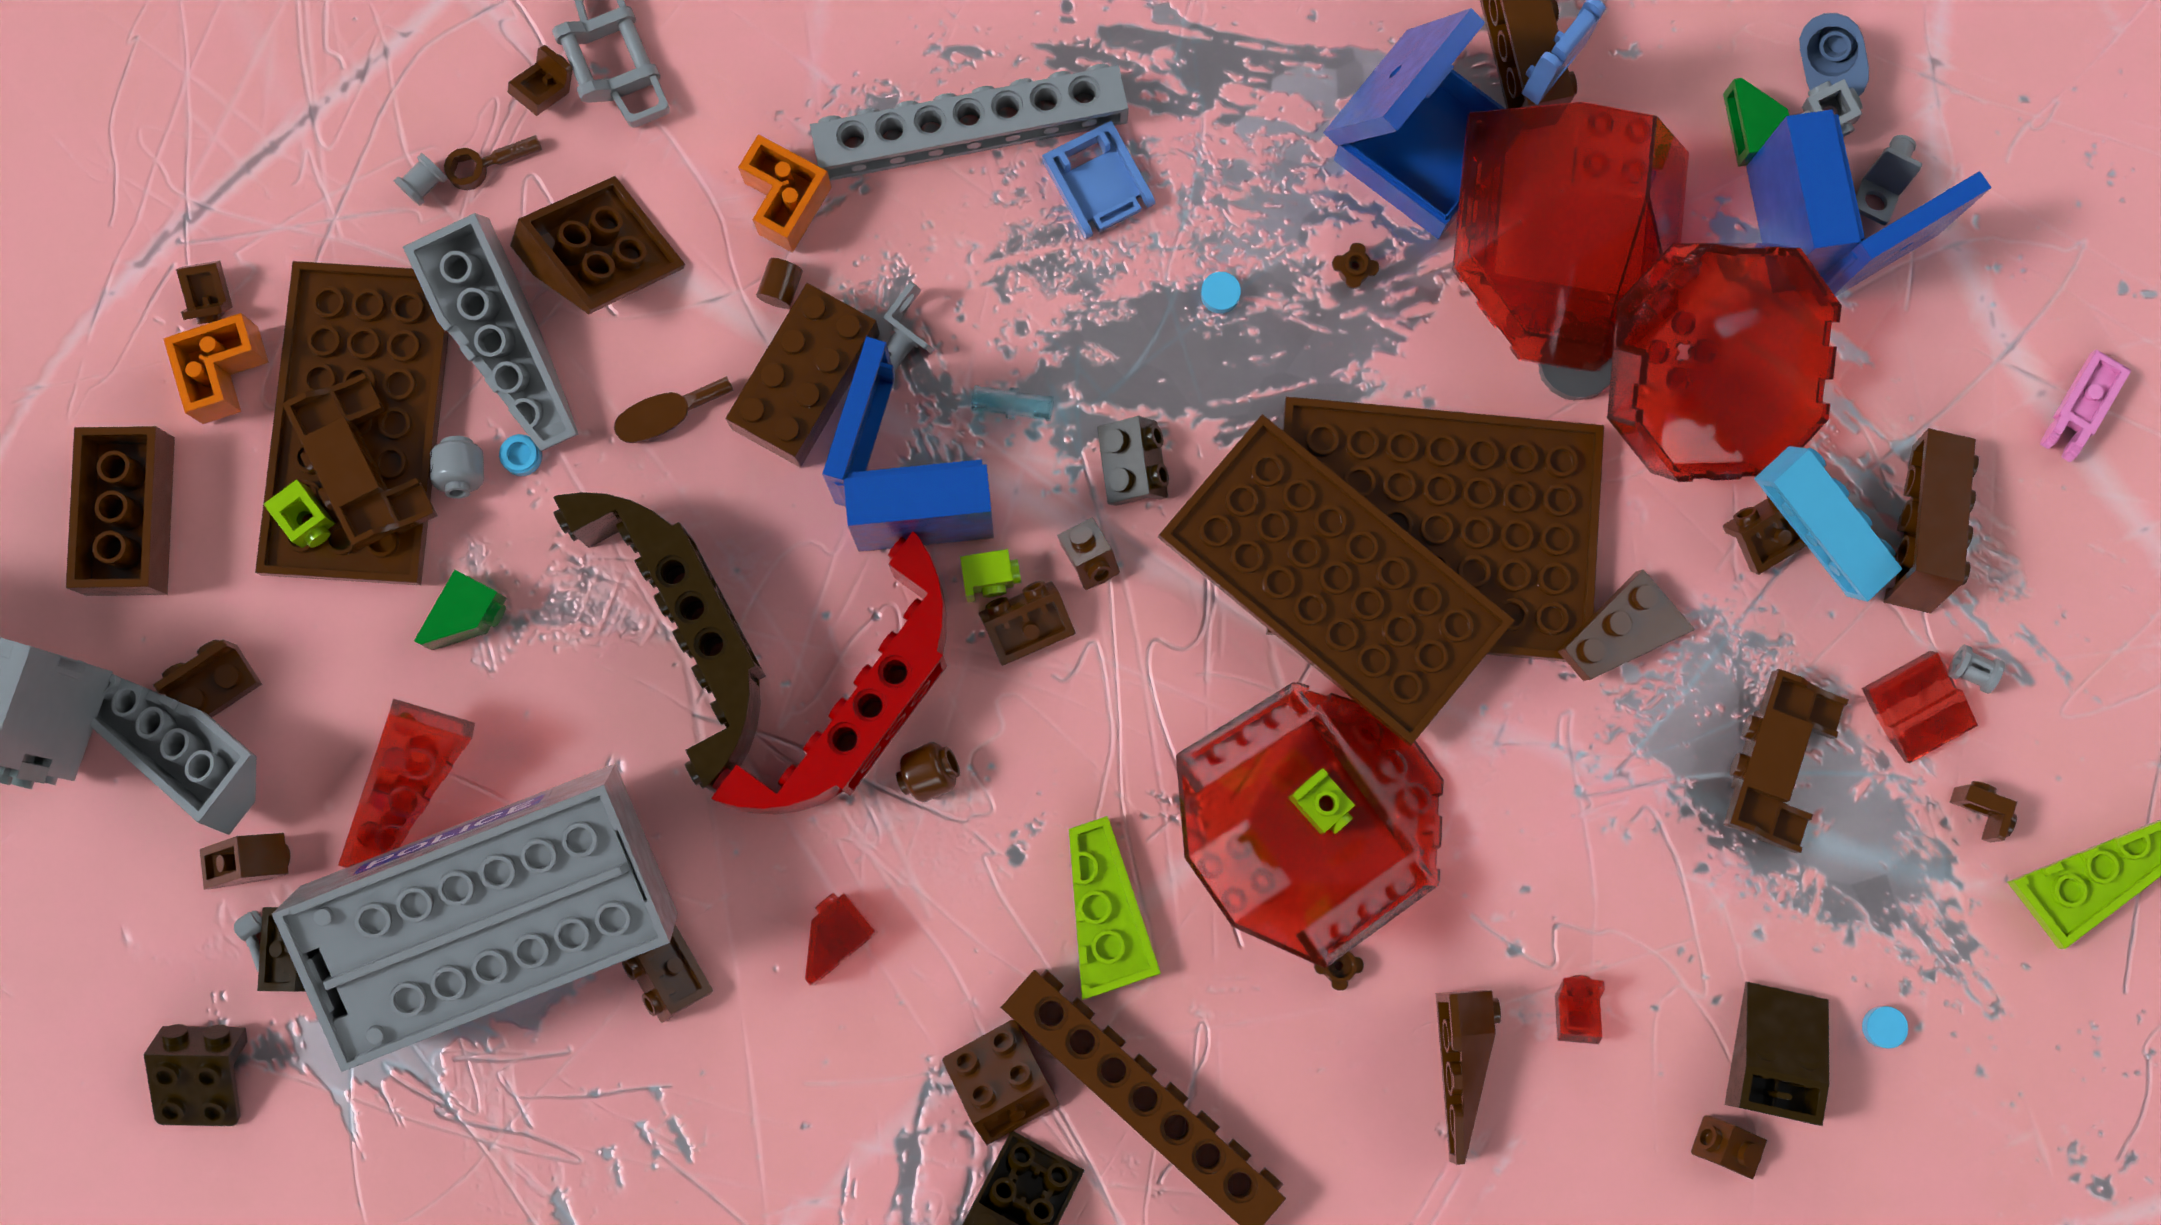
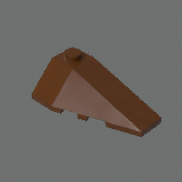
[1435,990,1501,1165]

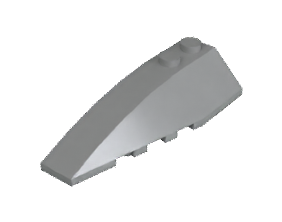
[403,213,578,451]
[77,660,256,835]

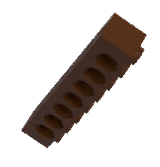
[1000,969,1286,1225]

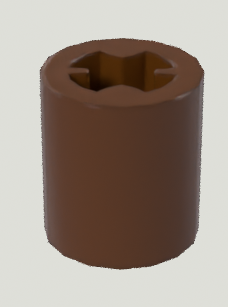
[756,258,803,309]

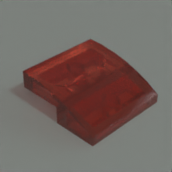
[1861,651,1978,763]

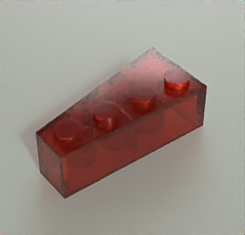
[338,698,475,868]

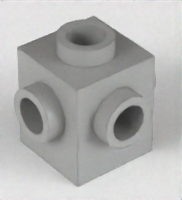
[1801,79,1863,137]

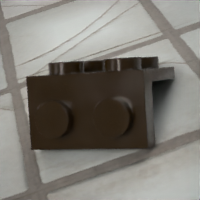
[143,1024,248,1126]

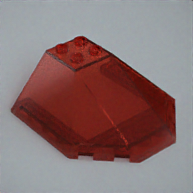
[1452,102,1689,372]
[1176,682,1444,968]

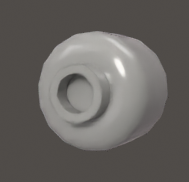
[430,436,484,499]

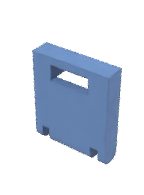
[1521,0,1606,105]
[1042,120,1155,239]

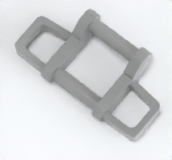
[552,0,670,128]

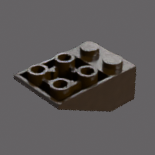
[1724,982,1830,1126]
[962,1131,1085,1225]

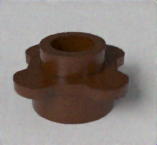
[1332,243,1379,289]
[1314,941,1364,991]

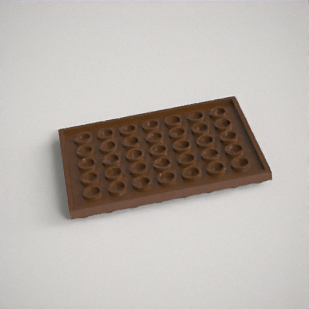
[1266,396,1604,662]

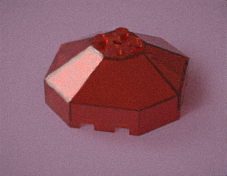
[1607,243,1842,482]

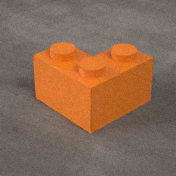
[738,134,832,253]
[163,313,269,424]

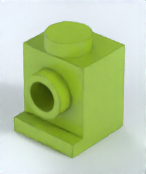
[263,479,336,548]
[960,549,1021,602]
[1288,768,1355,834]

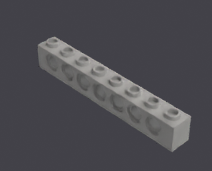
[810,64,1128,181]

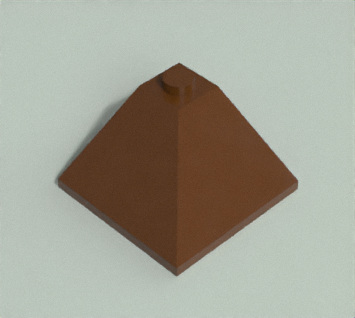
[510,176,685,314]

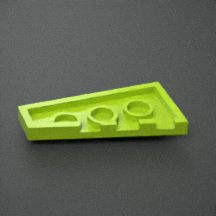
[1069,816,1161,1000]
[2007,820,2161,949]

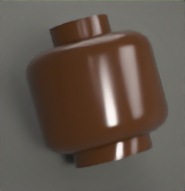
[896,742,960,802]

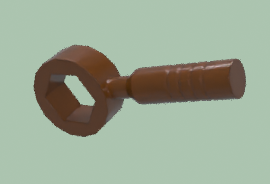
[444,135,542,190]

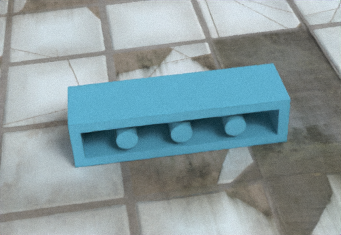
[1754,446,1902,602]

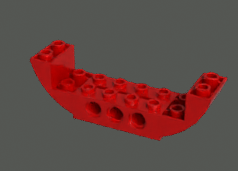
[711,532,947,815]

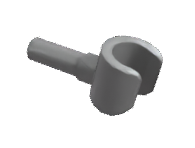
[234,911,262,972]

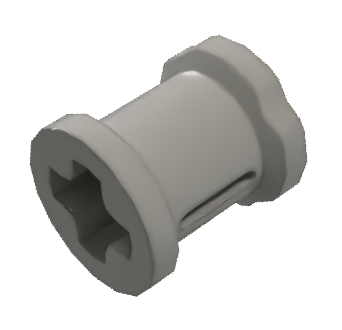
[394,153,448,206]
[1948,644,2005,694]

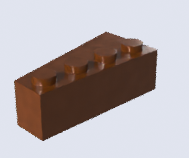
[1884,428,1979,613]

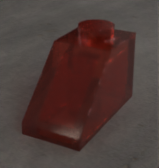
[805,893,878,986]

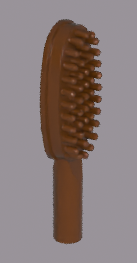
[614,376,734,443]

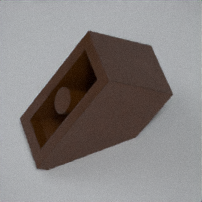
[200,833,290,890]

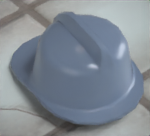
[1799,13,1869,96]

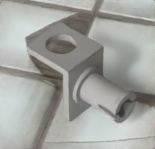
[1856,135,1922,225]
[883,281,935,371]

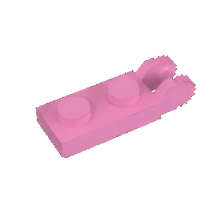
[2040,349,2131,462]

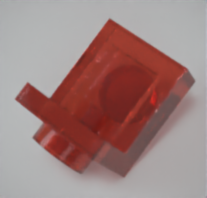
[1555,975,1605,1044]

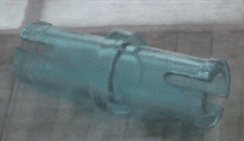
[971,385,1054,422]

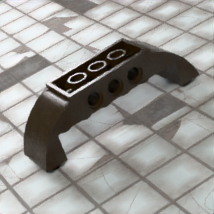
[553,492,766,792]

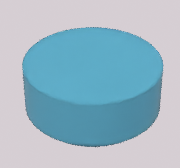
[1201,272,1241,314]
[499,434,542,476]
[1862,1006,1908,1049]

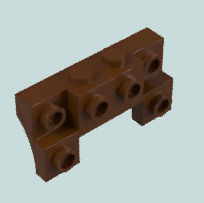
[282,373,438,550]
[1723,669,1849,854]

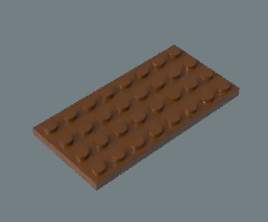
[255,261,449,586]
[1158,414,1515,746]

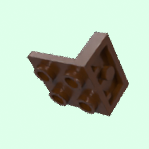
[942,1020,1060,1145]

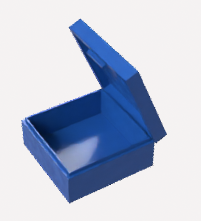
[1323,8,1527,240]
[1746,109,1992,303]
[822,336,994,552]

